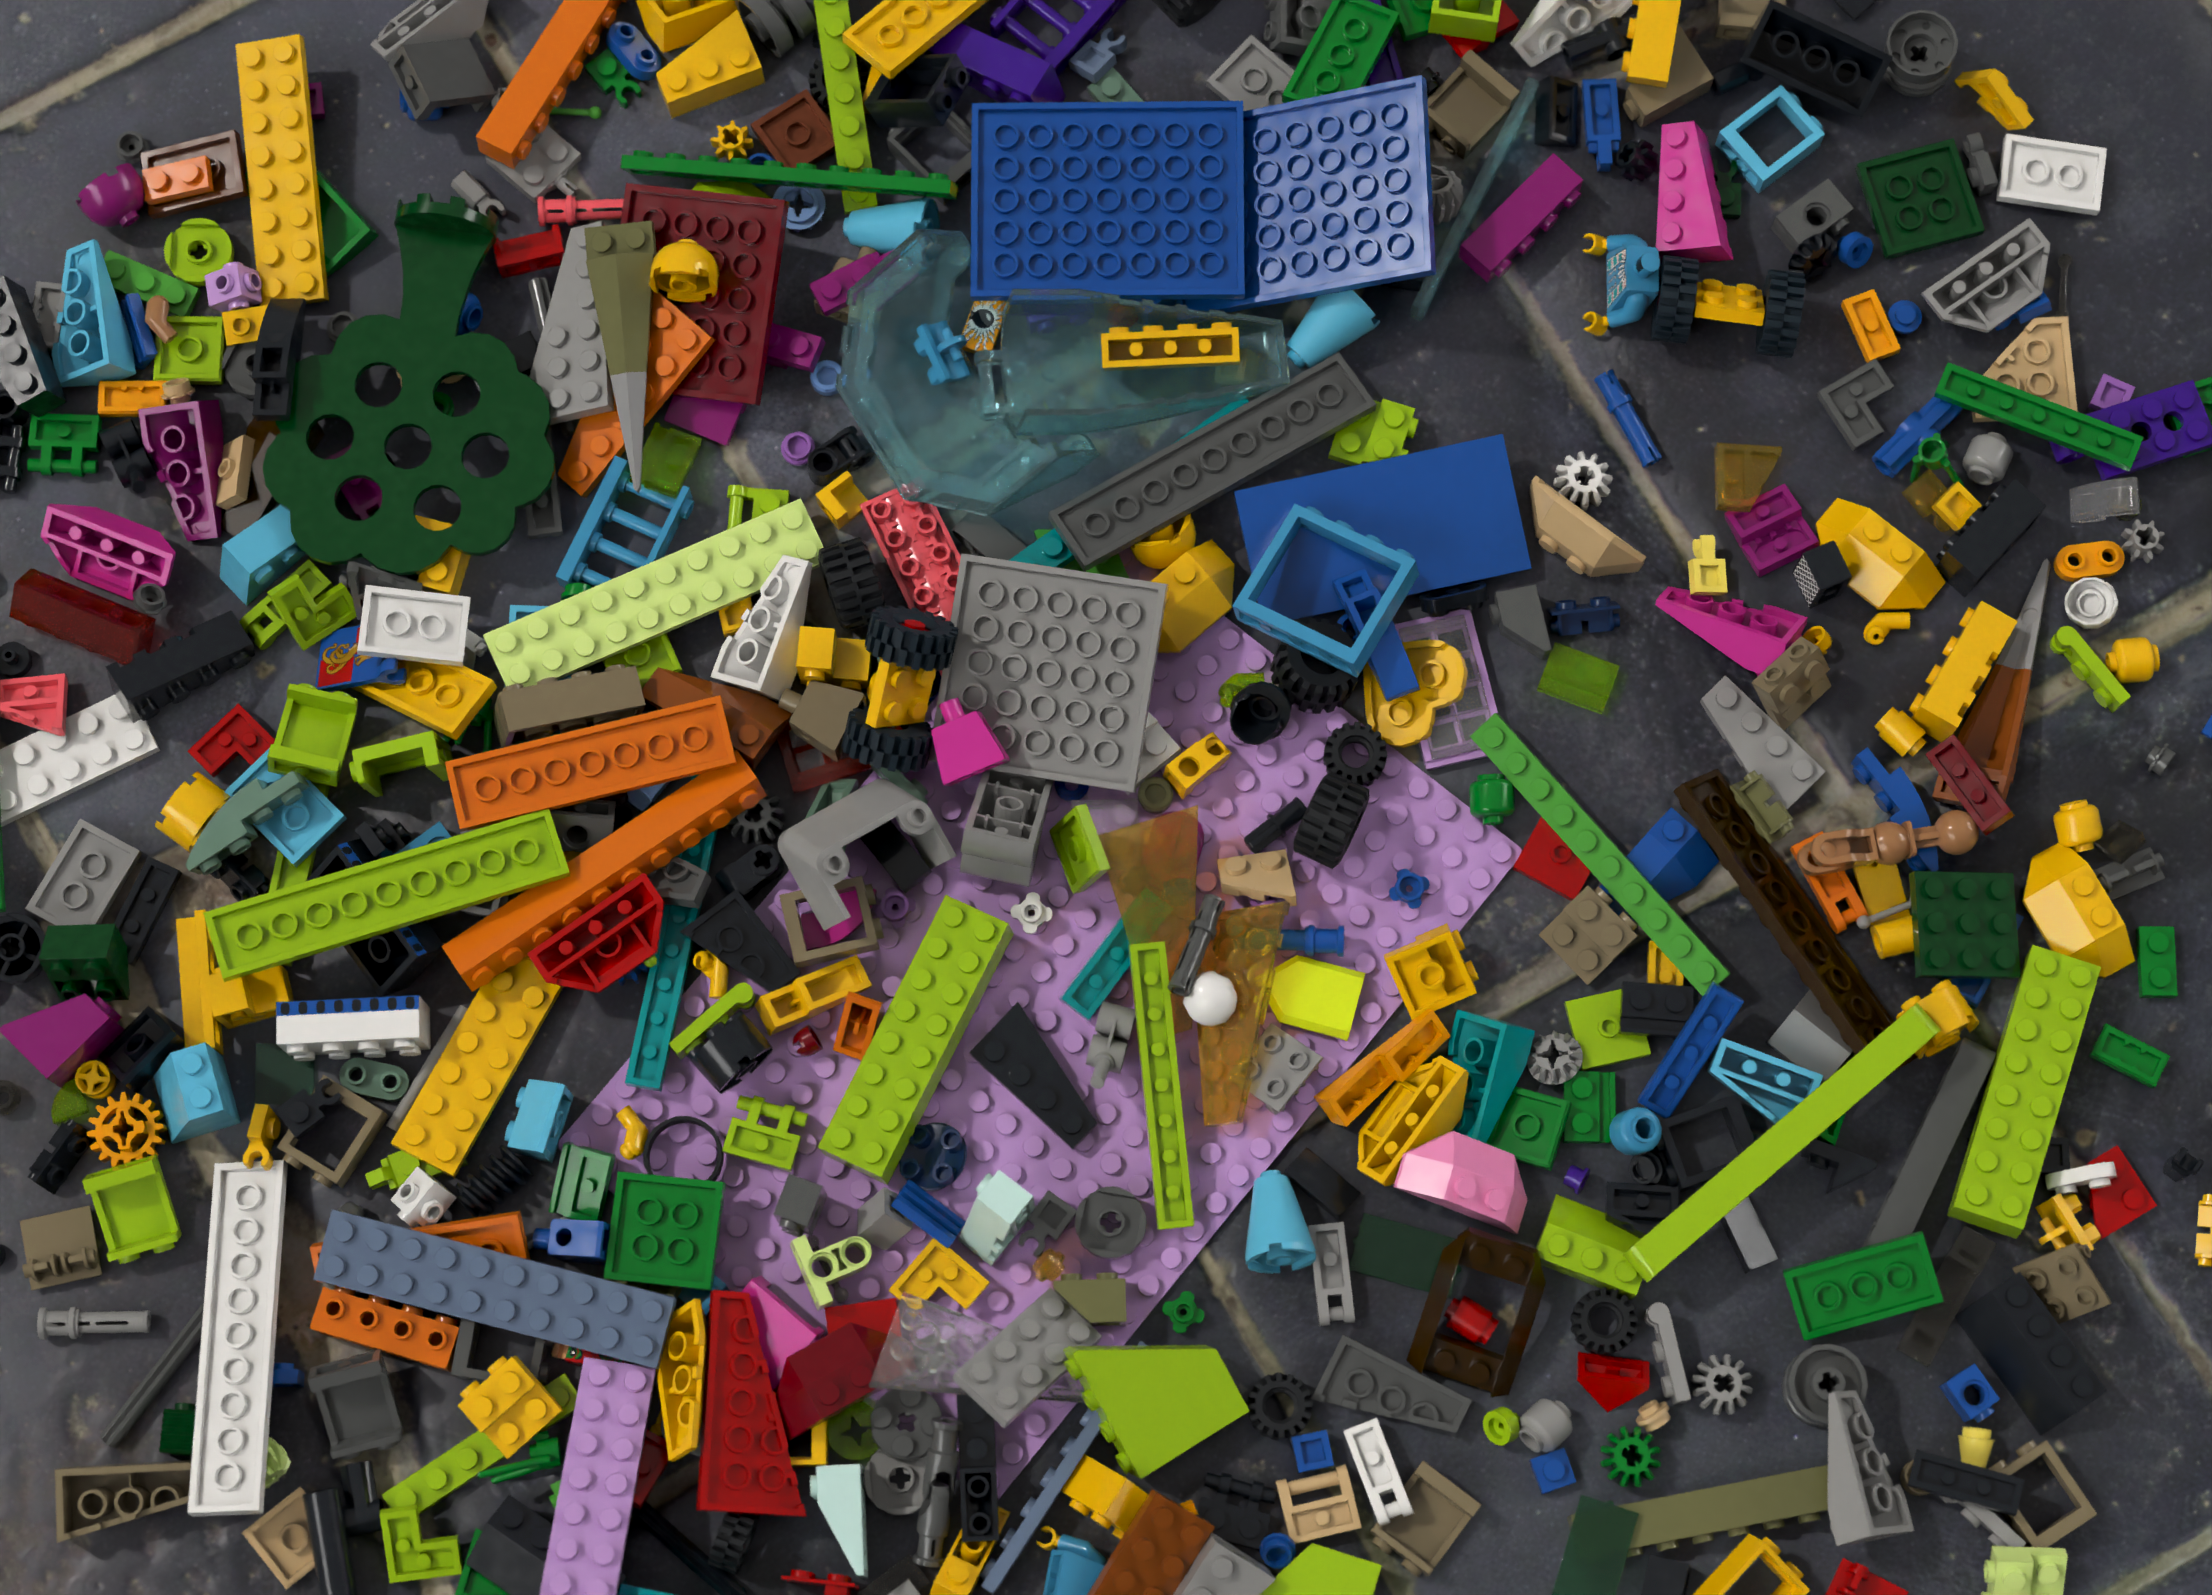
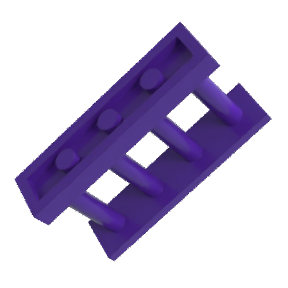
[990,0,1127,77]

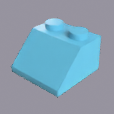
[505,1079,574,1163]

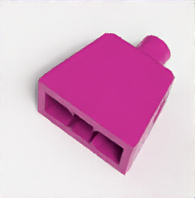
[931,698,1011,786]

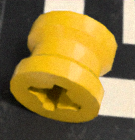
[75,1060,116,1099]

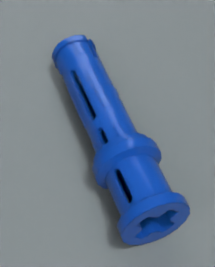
[1238,925,1345,957]

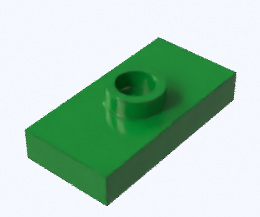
[2089,1024,2170,1089]

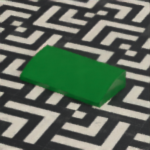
[245,168,379,277]

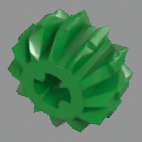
[1600,1426,1661,1488]

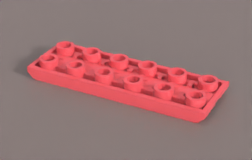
[859,477,961,677]

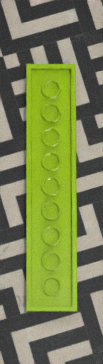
[203,809,570,982]

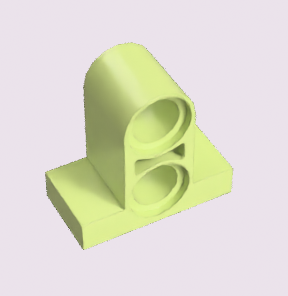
[790,1235,872,1311]

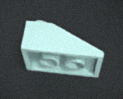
[810,1464,868,1579]

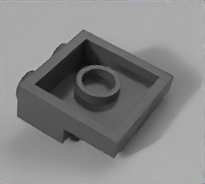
[1264,0,1333,56]

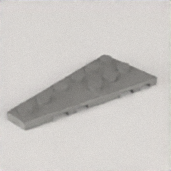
[529,221,614,425]

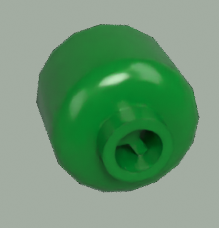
[1469,774,1515,825]

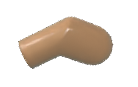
[145,295,178,344]

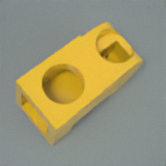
[1163,732,1232,799]

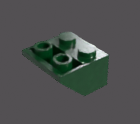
[38,924,130,1002]

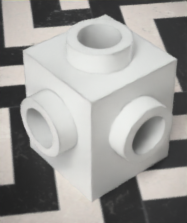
[391,1166,456,1227]

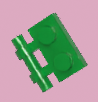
[27,413,102,477]

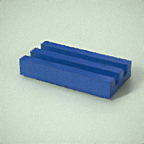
[120,293,158,370]
[891,1179,965,1248]

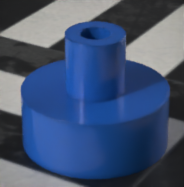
[1837,232,1873,268]

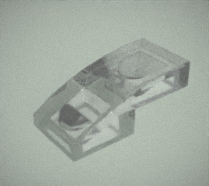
[2069,477,2140,524]

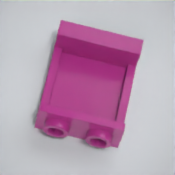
[742,1275,825,1390]

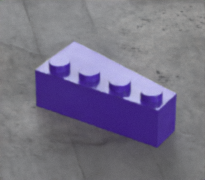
[923,23,1066,103]

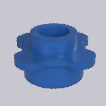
[1389,869,1430,909]

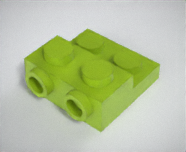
[1328,399,1419,466]

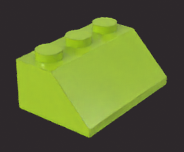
[1535,1194,1643,1300]

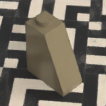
[1623,24,1714,128]

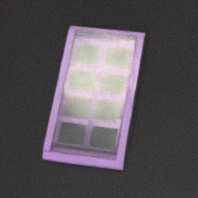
[1394,609,1498,771]

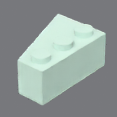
[958,1170,1035,1266]

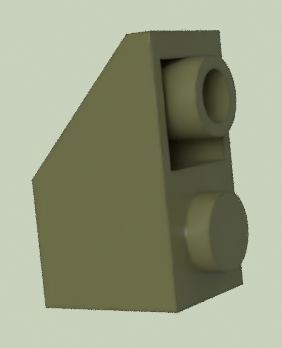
[1053,1272,1127,1326]

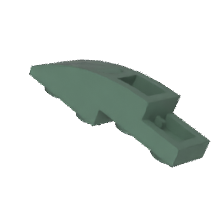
[186,770,310,875]

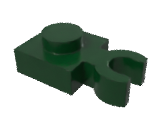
[1713,159,1741,220]

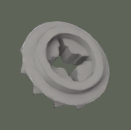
[1527,1030,1583,1085]

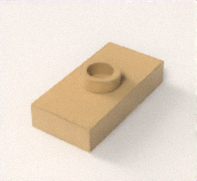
[216,434,255,510]

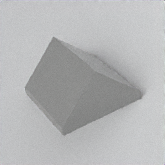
[1767,990,1853,1085]

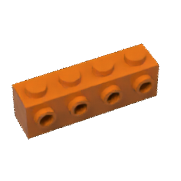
[309,1285,460,1372]

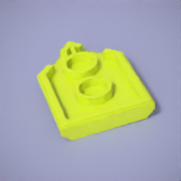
[1254,955,1365,1041]

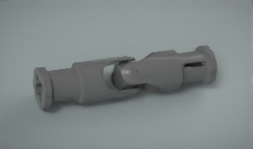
[912,1417,963,1567]

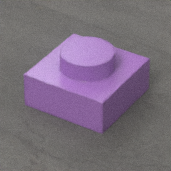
[2088,374,2135,411]

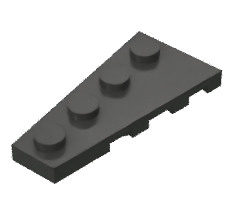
[1311,1334,1472,1433]

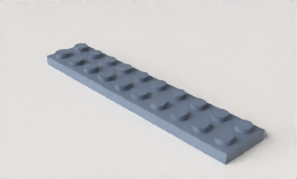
[313,1209,677,1369]

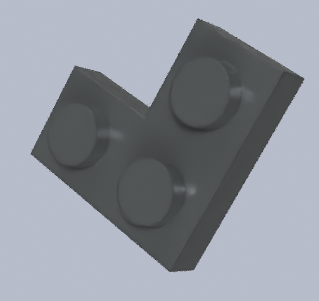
[1816,359,1894,451]

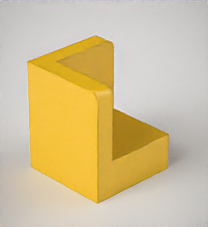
[815,471,868,530]

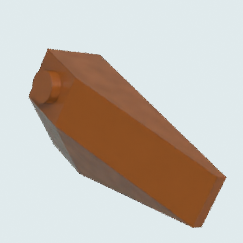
[642,667,792,771]

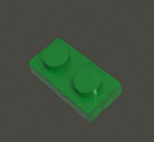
[2136,926,2178,998]

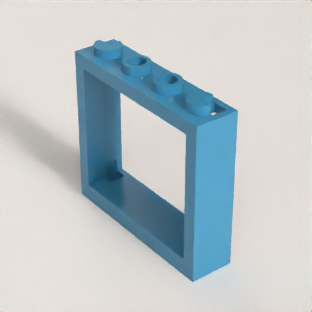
[1232,504,1419,678]

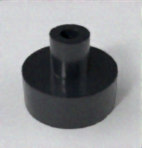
[0,642,33,678]

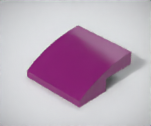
[664,396,747,446]
[1724,483,1819,577]

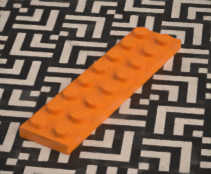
[445,695,737,832]

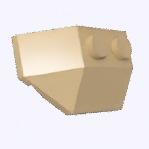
[1529,476,1646,577]

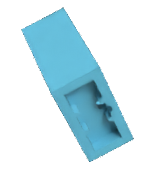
[1715,85,1825,194]

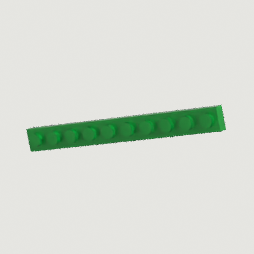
[621,150,958,199]

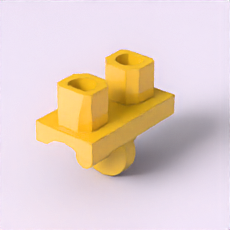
[2035,1193,2101,1251]

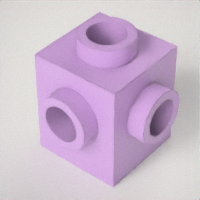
[205,262,263,312]

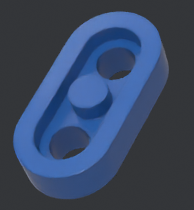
[606,21,662,81]

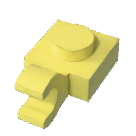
[1688,535,1728,595]

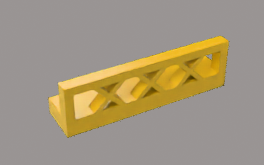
[176,909,224,1055]

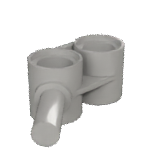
[1086,1001,1136,1089]

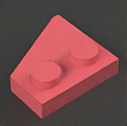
[0,673,68,736]

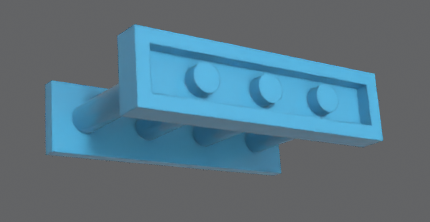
[555,455,695,588]

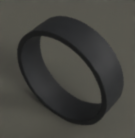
[643,1116,724,1181]

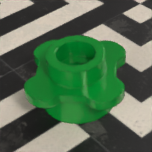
[1162,1291,1205,1334]

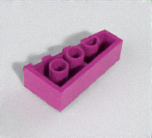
[1656,121,1734,263]

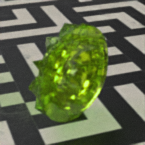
[827,1402,879,1460]

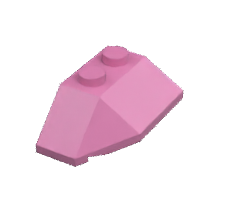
[1394,1131,1528,1234]

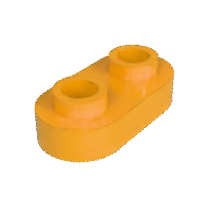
[2053,541,2125,582]

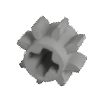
[2121,519,2165,563]

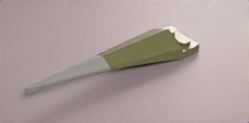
[584,220,657,493]

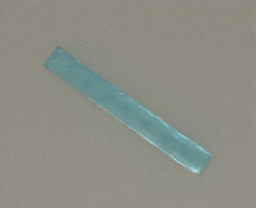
[1410,77,1540,321]

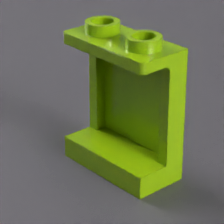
[267,683,358,787]
[349,730,453,797]
[82,1154,182,1264]

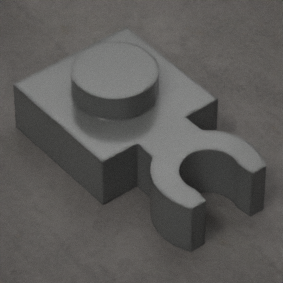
[1962,132,1998,198]
[1018,1190,1077,1258]

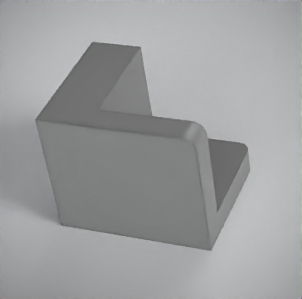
[857,1187,912,1250]

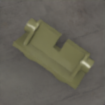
[1730,770,1795,844]

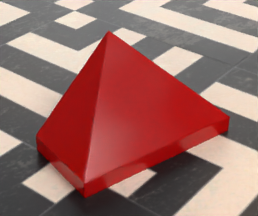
[1577,1352,1650,1412]

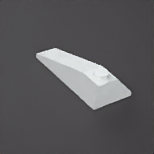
[1510,0,1633,68]
[710,555,813,702]

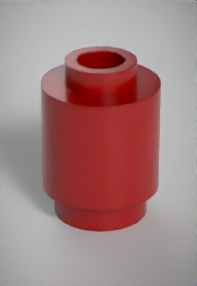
[1443,1295,1499,1345]

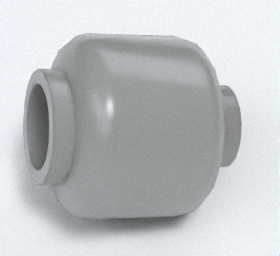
[1962,432,2013,485]
[1519,1398,1573,1453]

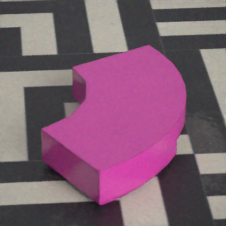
[801,889,877,951]

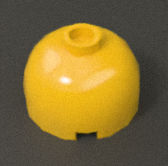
[649,239,719,302]
[1130,514,1196,569]

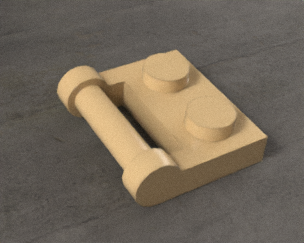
[1275,1464,1362,1544]

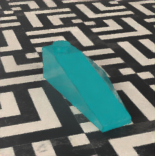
[1448,1009,1535,1143]

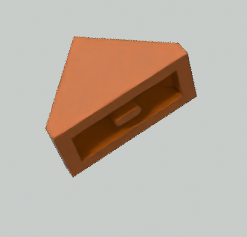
[833,991,885,1060]

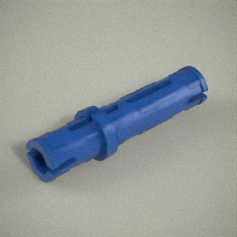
[1594,369,1663,468]

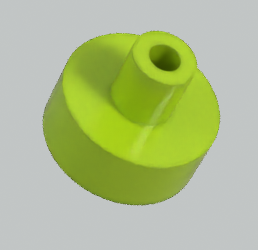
[1483,1407,1520,1446]

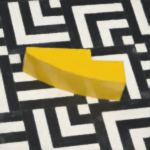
[755,955,872,1036]

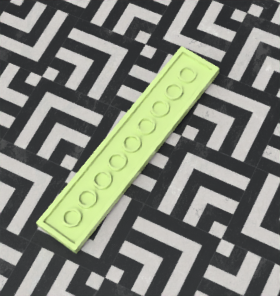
[483,498,824,687]

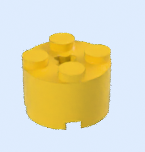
[155,771,230,853]
[1896,979,1979,1059]

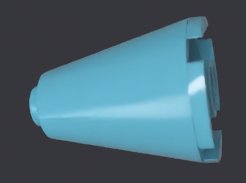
[843,197,940,265]
[1286,290,1380,369]
[1245,1170,1316,1274]

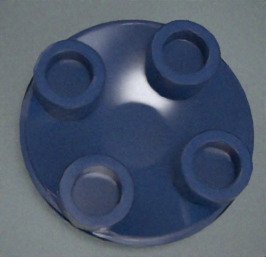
[899,1123,967,1191]

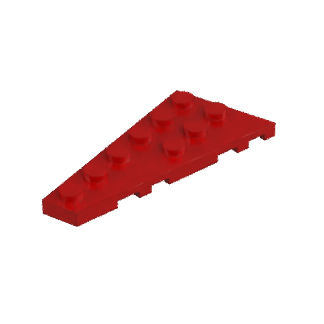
[696,1290,807,1517]

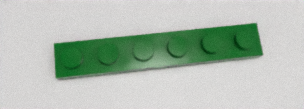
[1934,362,2144,472]

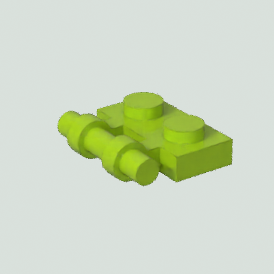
[722,1095,809,1172]

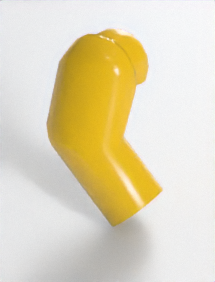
[1863,612,1910,645]
[693,951,729,999]
[616,1105,648,1160]

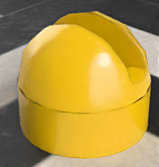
[1802,626,1832,656]

